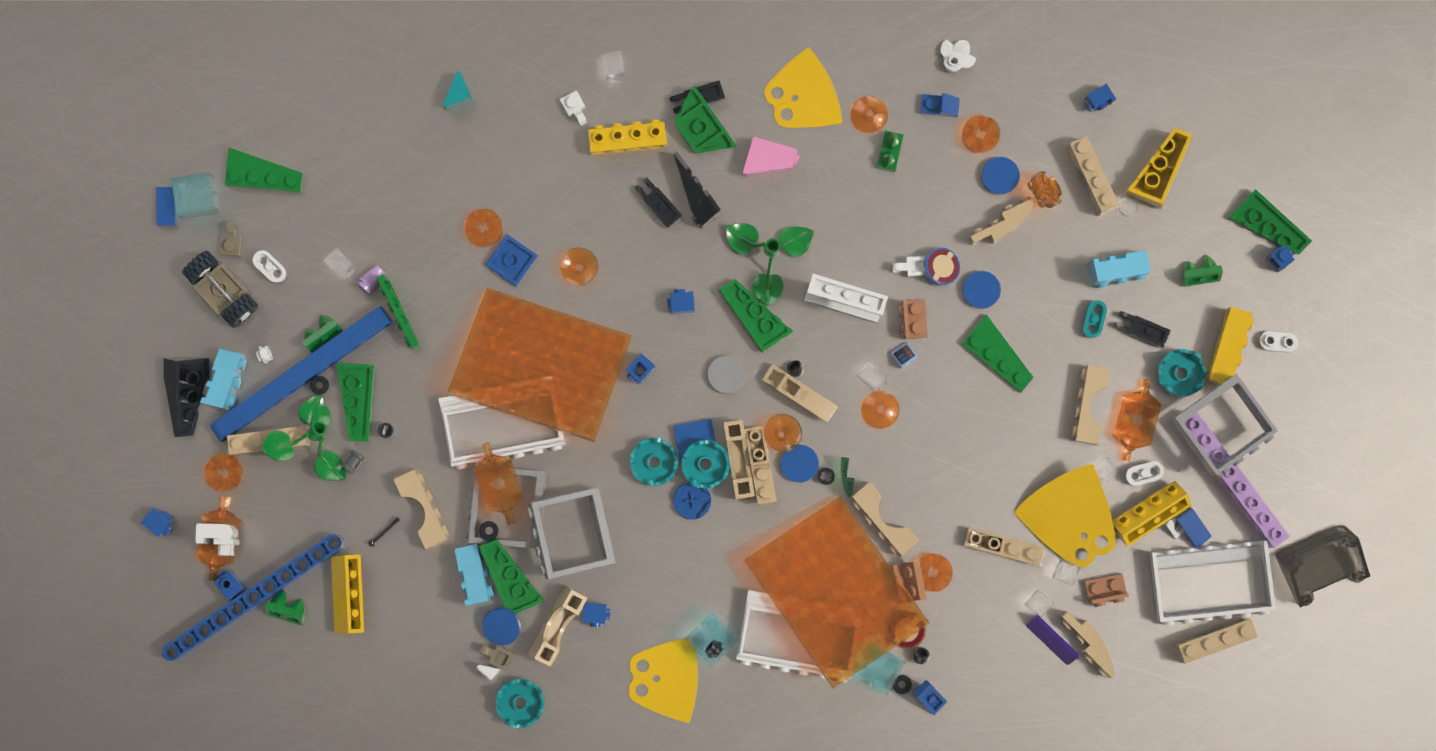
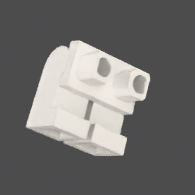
[196,524,239,556]

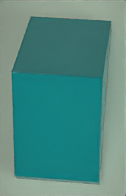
[443,71,473,110]

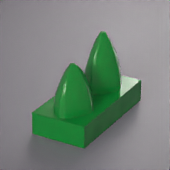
[877,130,904,172]
[1181,255,1223,287]
[302,315,343,353]
[265,590,305,626]

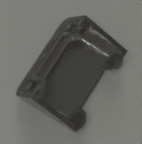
[1276,525,1371,608]

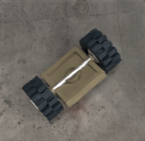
[182,250,258,328]

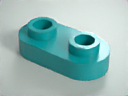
[1082,300,1107,338]

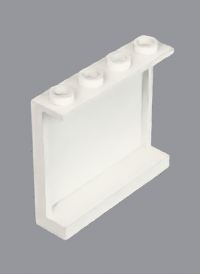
[804,274,888,323]

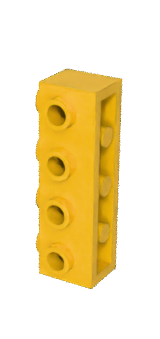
[588,120,667,155]
[1205,307,1254,385]
[1112,481,1192,547]
[331,555,364,634]

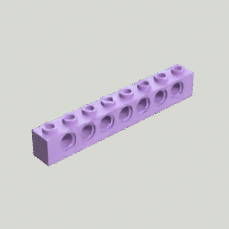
[1183,412,1290,548]

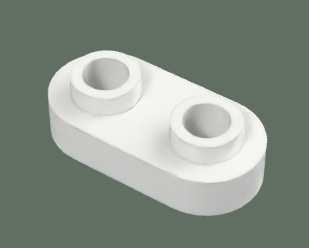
[253,250,287,283]
[1258,331,1298,353]
[1125,461,1164,486]

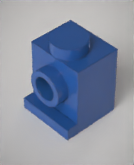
[1084,83,1117,112]
[1266,245,1295,272]
[626,353,656,384]

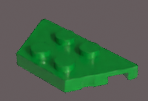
[673,86,736,153]

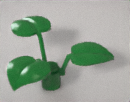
[726,223,814,306]
[261,395,346,481]

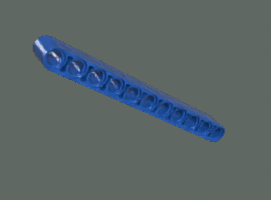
[210,306,393,442]
[162,535,345,661]

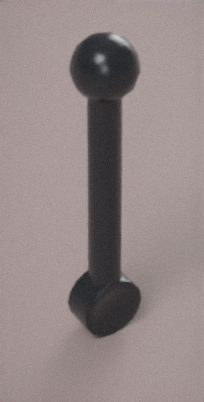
[368,517,400,547]

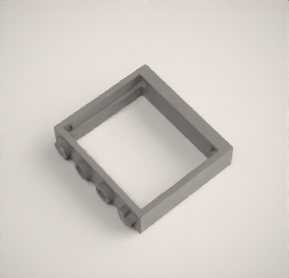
[1171,374,1278,477]
[466,466,546,548]
[527,487,616,579]

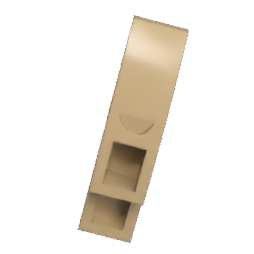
[969,196,1037,245]
[762,364,838,422]
[744,426,777,506]
[964,527,1045,567]
[1060,611,1115,678]

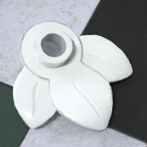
[940,40,976,73]

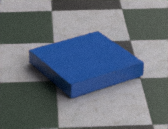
[485,234,539,287]
[674,419,715,464]

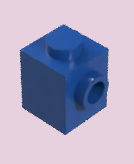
[667,289,695,314]
[141,508,175,538]
[214,570,247,601]
[582,602,611,627]

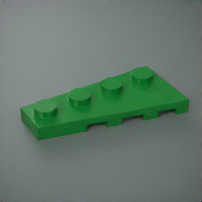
[225,148,304,193]
[1228,189,1312,255]
[377,274,421,350]
[719,279,794,353]
[962,314,1034,393]
[336,363,375,442]
[479,538,544,614]

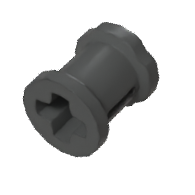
[341,449,366,474]

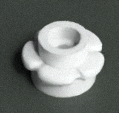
[256,346,273,364]

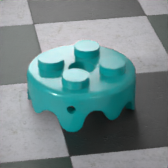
[1157,349,1207,397]
[630,438,678,486]
[682,440,730,488]
[496,679,545,728]

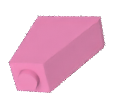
[743,137,800,177]

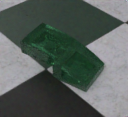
[840,457,854,498]

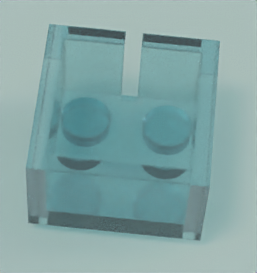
[171,172,219,219]
[685,611,740,667]
[852,642,906,696]

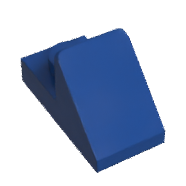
[920,93,960,118]
[913,680,947,715]

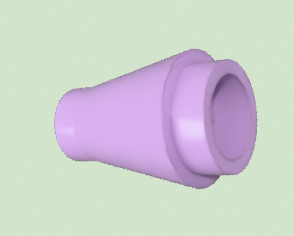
[357,265,385,294]

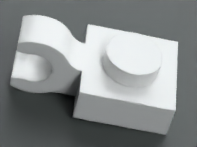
[560,91,587,126]
[892,256,926,277]

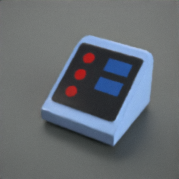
[891,342,918,368]

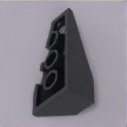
[674,151,721,229]
[163,357,209,437]

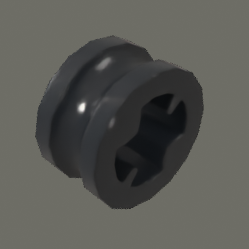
[818,468,835,485]

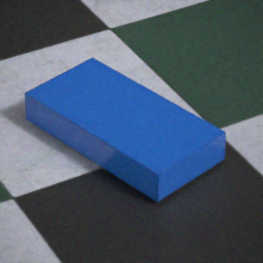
[156,187,177,226]
[1175,507,1212,549]

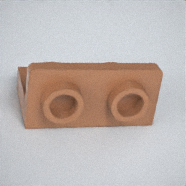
[898,299,928,340]
[891,560,927,603]
[1084,574,1129,607]

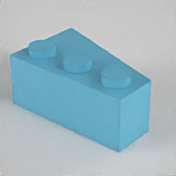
[1087,250,1151,288]
[200,348,247,411]
[455,544,494,606]

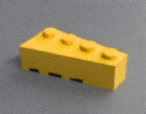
[1126,128,1193,209]

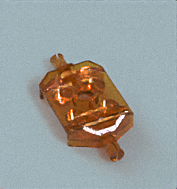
[1112,379,1161,462]
[473,442,524,526]
[196,496,243,581]

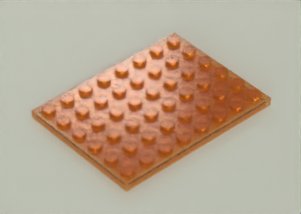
[447,288,632,442]
[745,496,929,689]

